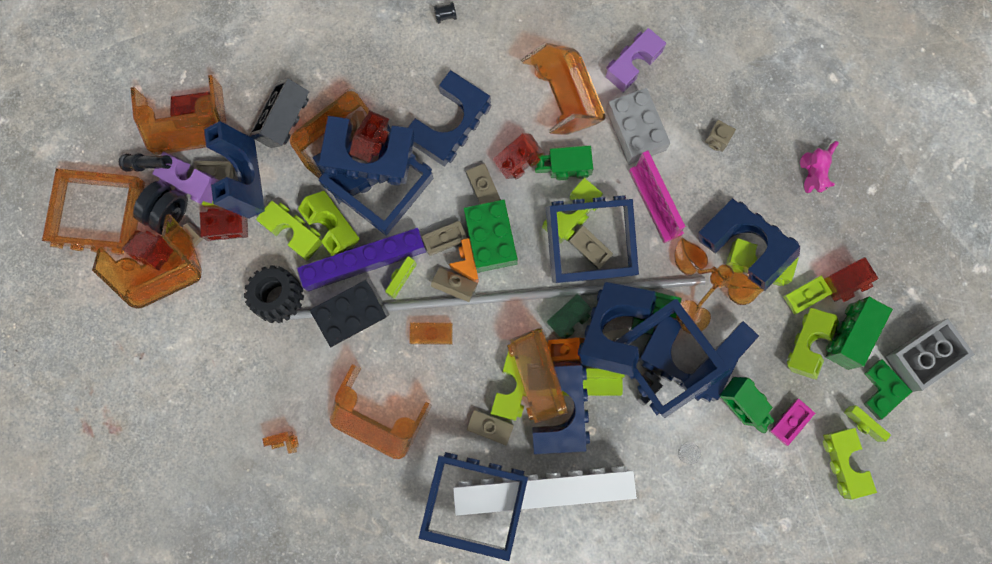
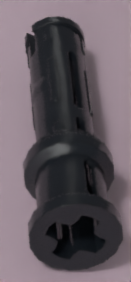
[118,153,172,172]

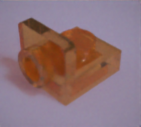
[262,431,299,454]

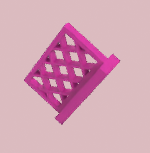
[629,151,686,243]

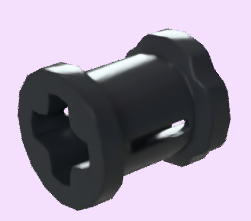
[434,1,457,24]

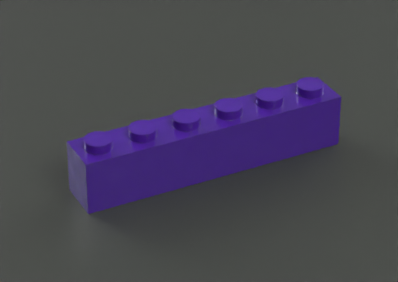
[297,228,426,292]

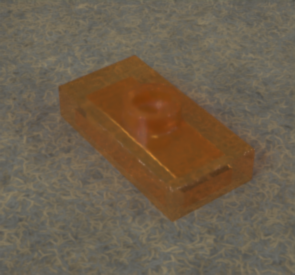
[410,323,453,345]

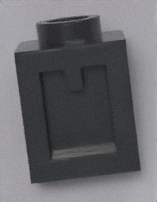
[637,371,663,406]

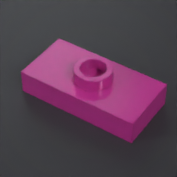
[769,399,816,446]

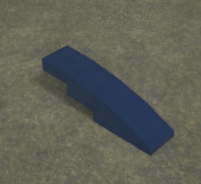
[681,321,759,401]

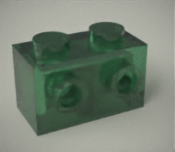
[545,293,592,339]

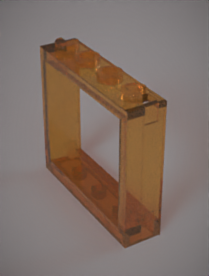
[42,168,145,255]

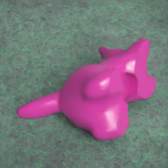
[800,141,839,193]

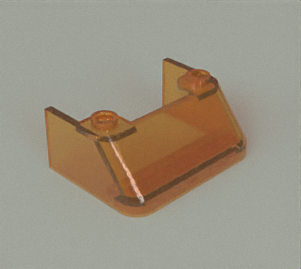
[521,43,605,135]
[130,75,226,155]
[290,88,385,178]
[92,214,202,309]
[507,327,571,424]
[330,364,432,459]

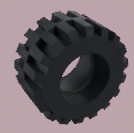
[244,265,304,323]

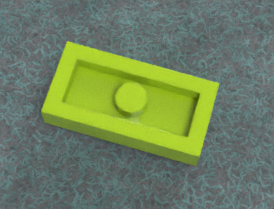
[385,257,417,299]
[783,275,833,315]
[843,405,891,442]

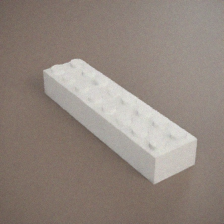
[453,466,637,516]

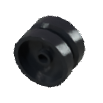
[133,181,188,235]

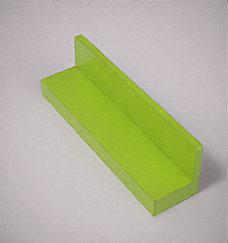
[537,369,625,396]

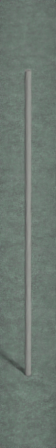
[289,276,705,320]

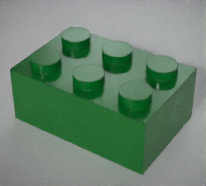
[464,199,518,273]
[825,296,893,370]

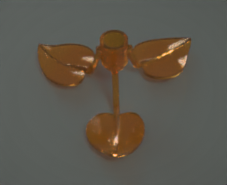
[674,238,764,334]

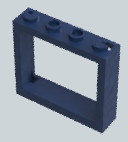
[318,123,434,236]
[545,195,639,283]
[615,299,731,418]
[418,452,528,561]

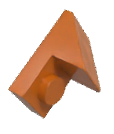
[449,238,479,283]
[547,338,585,362]

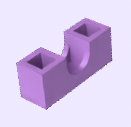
[605,28,666,93]
[152,152,220,204]

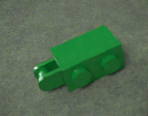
[534,145,594,181]
[719,377,774,433]

